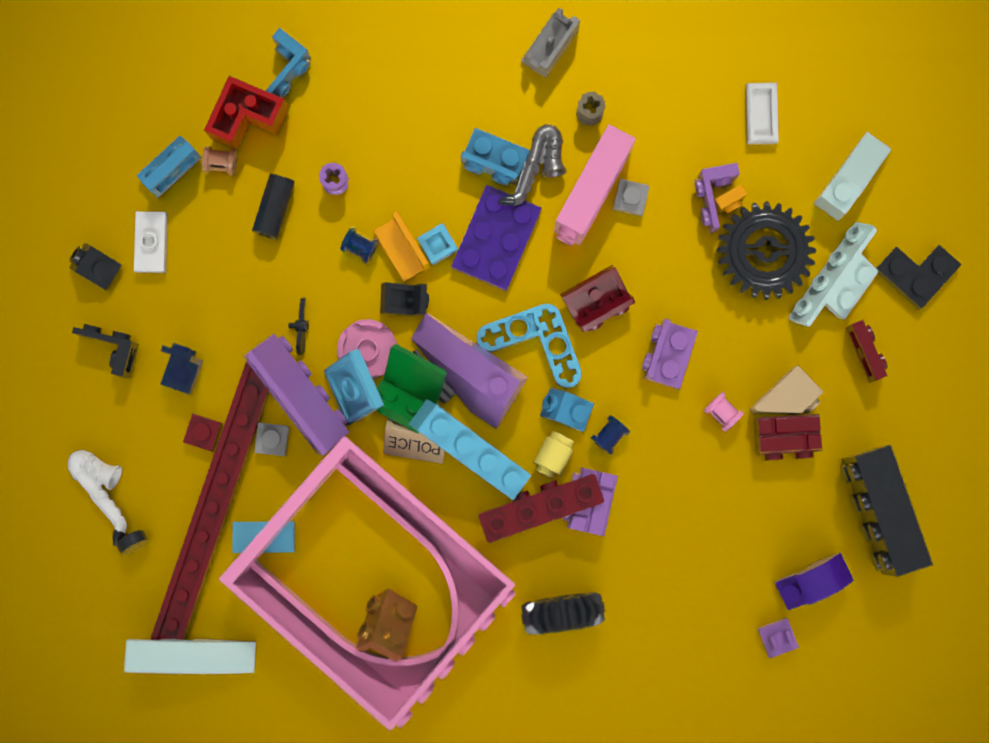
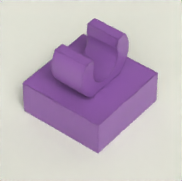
[757,618,799,658]

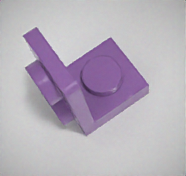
[695,163,740,233]

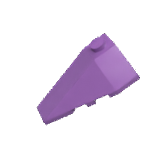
[411,313,528,429]

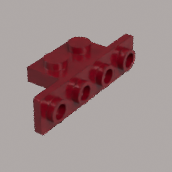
[478,474,604,543]

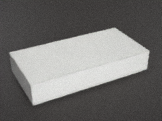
[745,83,779,144]

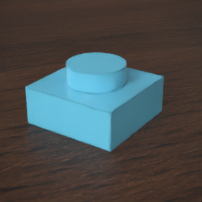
[417,223,458,266]

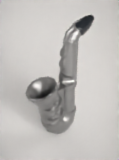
[498,124,567,206]

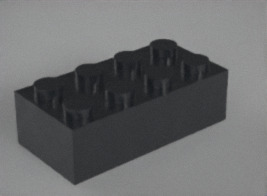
[840,445,933,577]

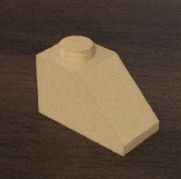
[749,365,823,415]

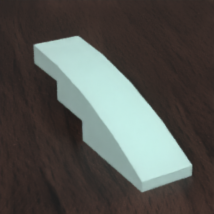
[124,639,256,674]

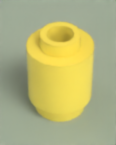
[533,431,574,479]

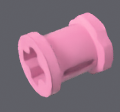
[703,392,744,432]

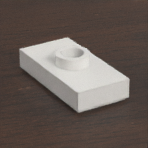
[134,212,168,273]

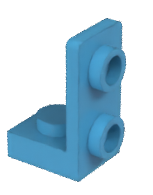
[266,28,311,98]

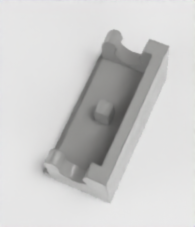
[521,8,580,78]

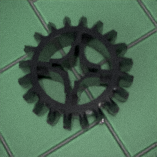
[521,592,605,635]

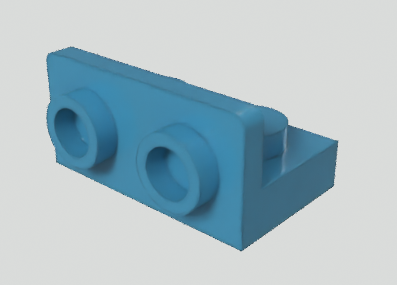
[461,128,530,186]
[137,136,202,198]

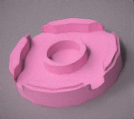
[337,319,397,379]

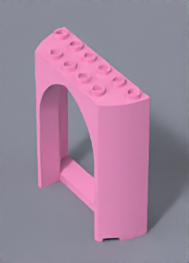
[219,436,516,731]

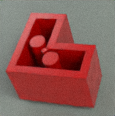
[204,76,289,150]

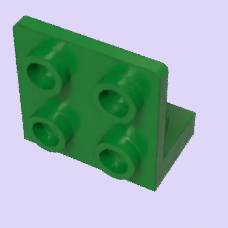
[376,344,447,434]

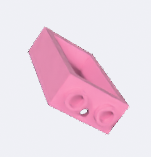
[554,124,636,246]

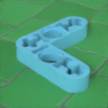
[477,304,582,389]

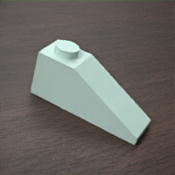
[814,132,891,221]

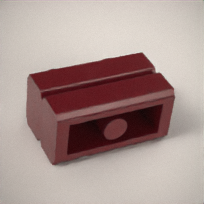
[753,414,822,461]

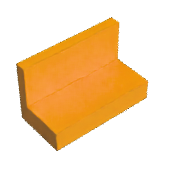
[373,211,430,284]

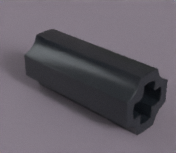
[252,174,295,240]

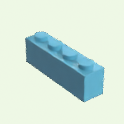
[409,399,531,500]

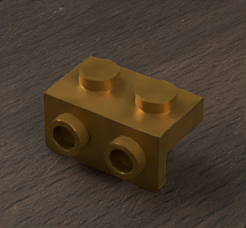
[356,588,418,662]

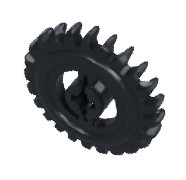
[716,201,817,301]

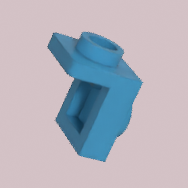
[540,388,594,432]

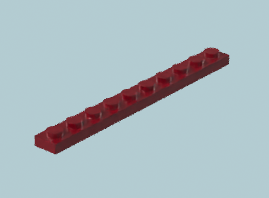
[150,362,270,640]

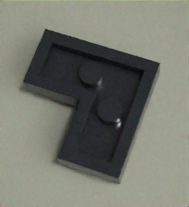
[876,245,962,310]

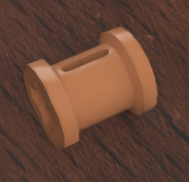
[202,146,237,176]

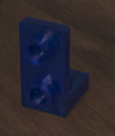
[160,343,203,395]

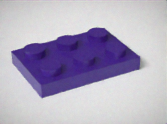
[451,185,542,292]

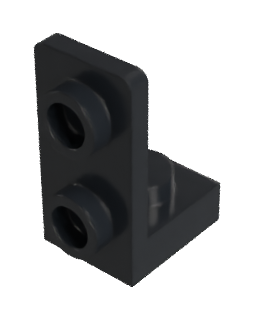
[72,324,139,379]

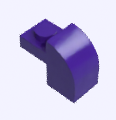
[775,553,854,610]

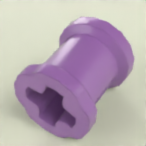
[319,163,349,195]

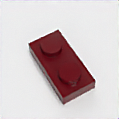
[845,320,888,383]

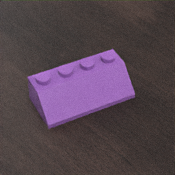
[243,334,349,455]

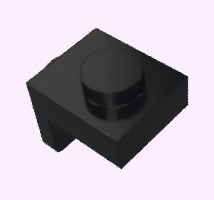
[69,243,122,290]
[380,282,429,317]

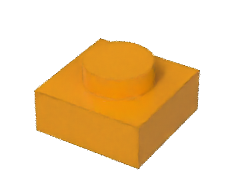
[714,184,747,215]

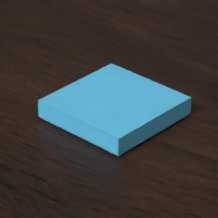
[324,349,384,425]

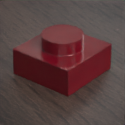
[183,413,223,452]

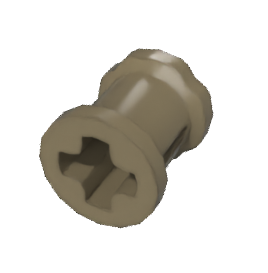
[577,92,605,126]

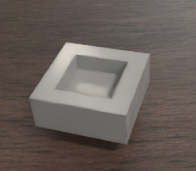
[613,179,649,217]
[254,422,290,457]

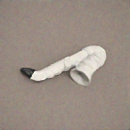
[68,450,127,547]

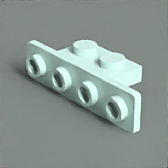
[789,222,879,327]

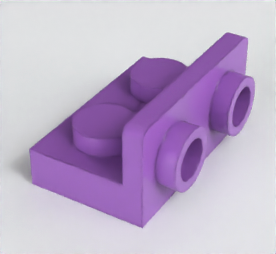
[641,319,698,390]

